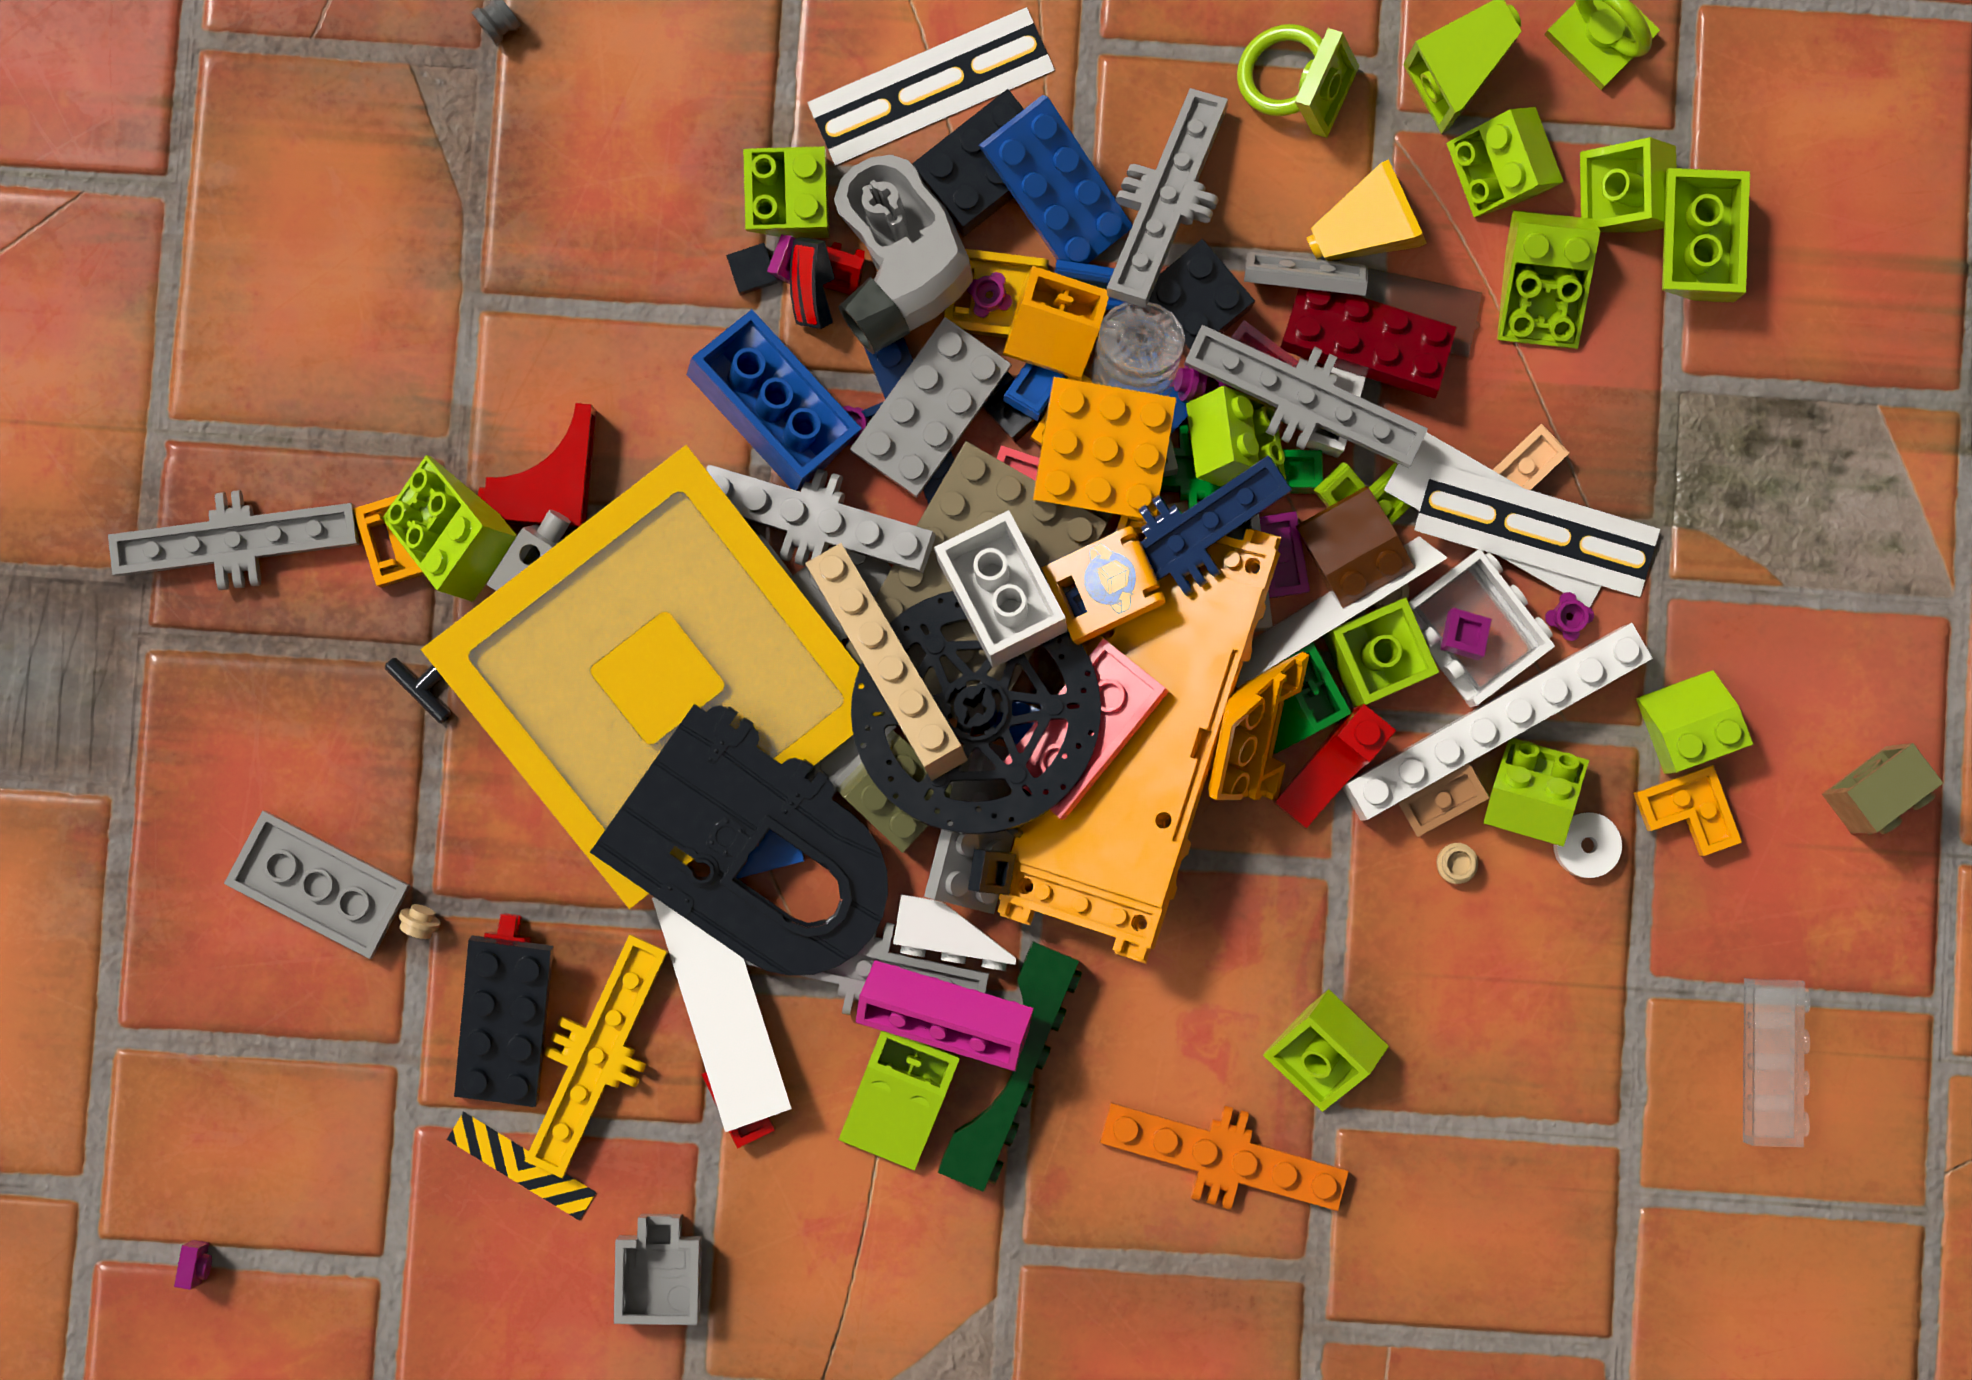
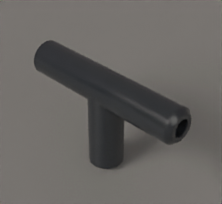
[385,658,451,724]

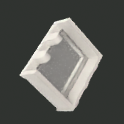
[1409,549,1555,707]

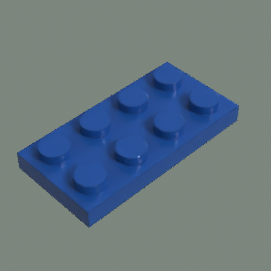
[979,95,1133,264]

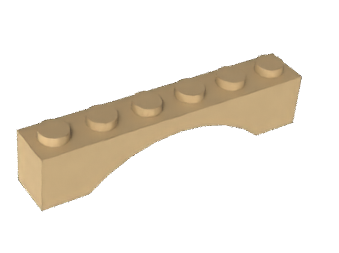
[805,543,968,781]

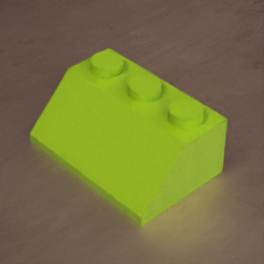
[1662,168,1750,302]

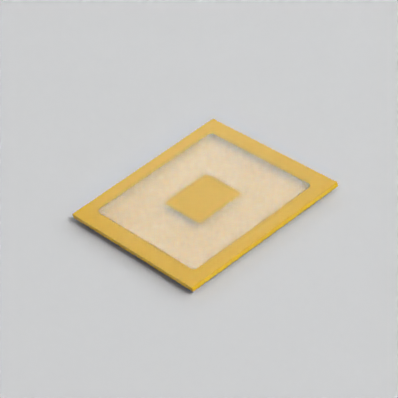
[420,445,882,909]

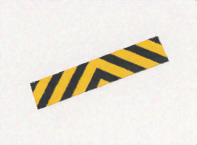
[446,1111,596,1220]

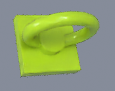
[1544,0,1660,90]
[1237,24,1359,138]

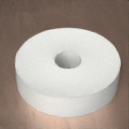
[1553,812,1622,878]

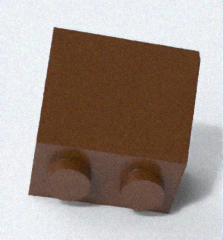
[1295,486,1415,608]

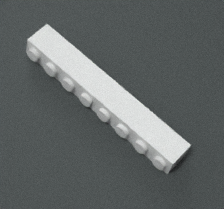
[1342,623,1653,821]

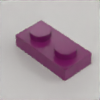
[1259,511,1310,599]

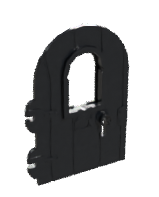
[590,703,888,976]

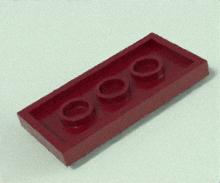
[1279,288,1457,399]

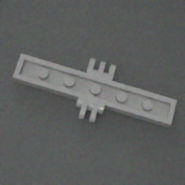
[1107,88,1228,308]
[1184,325,1428,468]
[706,464,936,573]
[108,490,360,591]
[744,922,989,1015]

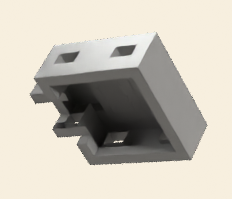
[614,1214,702,1325]

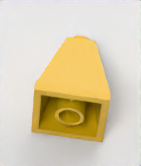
[1306,159,1427,261]

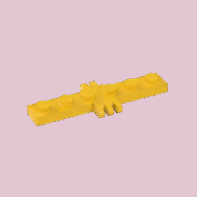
[524,934,668,1178]

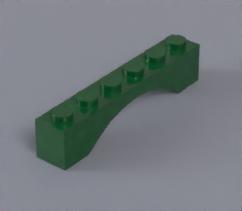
[938,941,1083,1192]

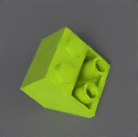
[1446,107,1563,217]
[743,146,830,239]
[1186,385,1286,487]
[1483,738,1589,847]

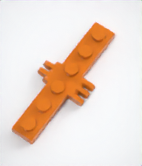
[1099,1102,1349,1211]

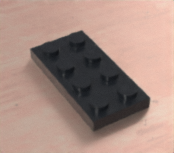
[454,935,554,1107]

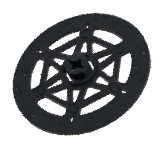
[851,591,1101,834]

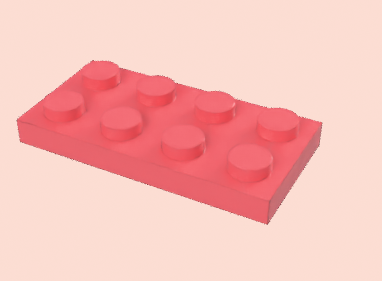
[1003,638,1169,821]

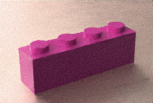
[855,960,1034,1071]

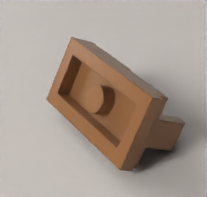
[1398,762,1490,837]

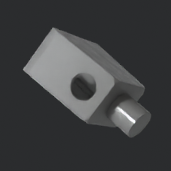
[486,509,571,591]

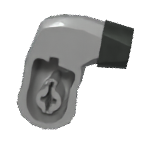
[834,155,973,354]

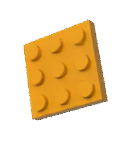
[1032,377,1176,519]

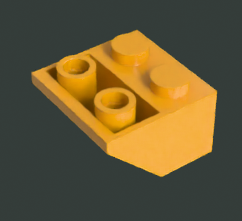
[1003,266,1109,380]

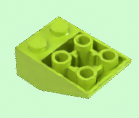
[1497,210,1600,349]
[382,455,517,602]
[838,1031,960,1171]

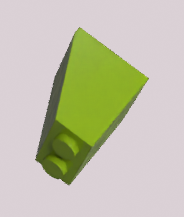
[1403,0,1522,134]

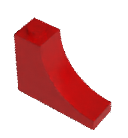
[478,403,597,530]
[1274,704,1396,829]

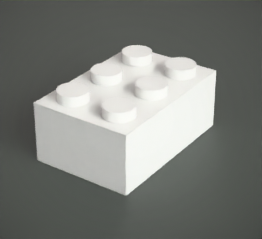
[934,510,1067,668]

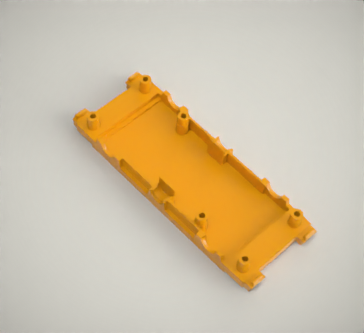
[997,509,1282,964]

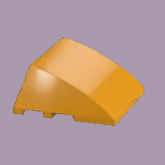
[1208,652,1309,800]

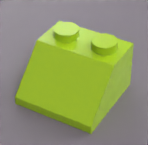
[1580,137,1677,232]
[1323,597,1439,707]
[1636,670,1753,774]
[1263,989,1389,1112]

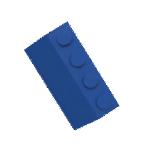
[686,309,862,491]

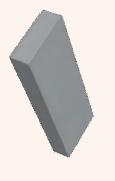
[1244,252,1368,296]

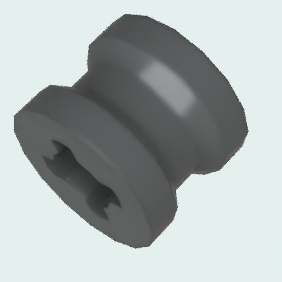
[471,0,522,45]

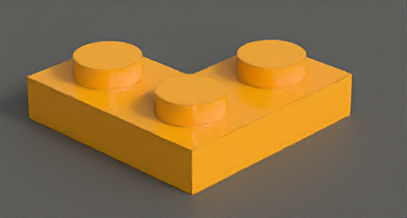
[1633,765,1742,856]

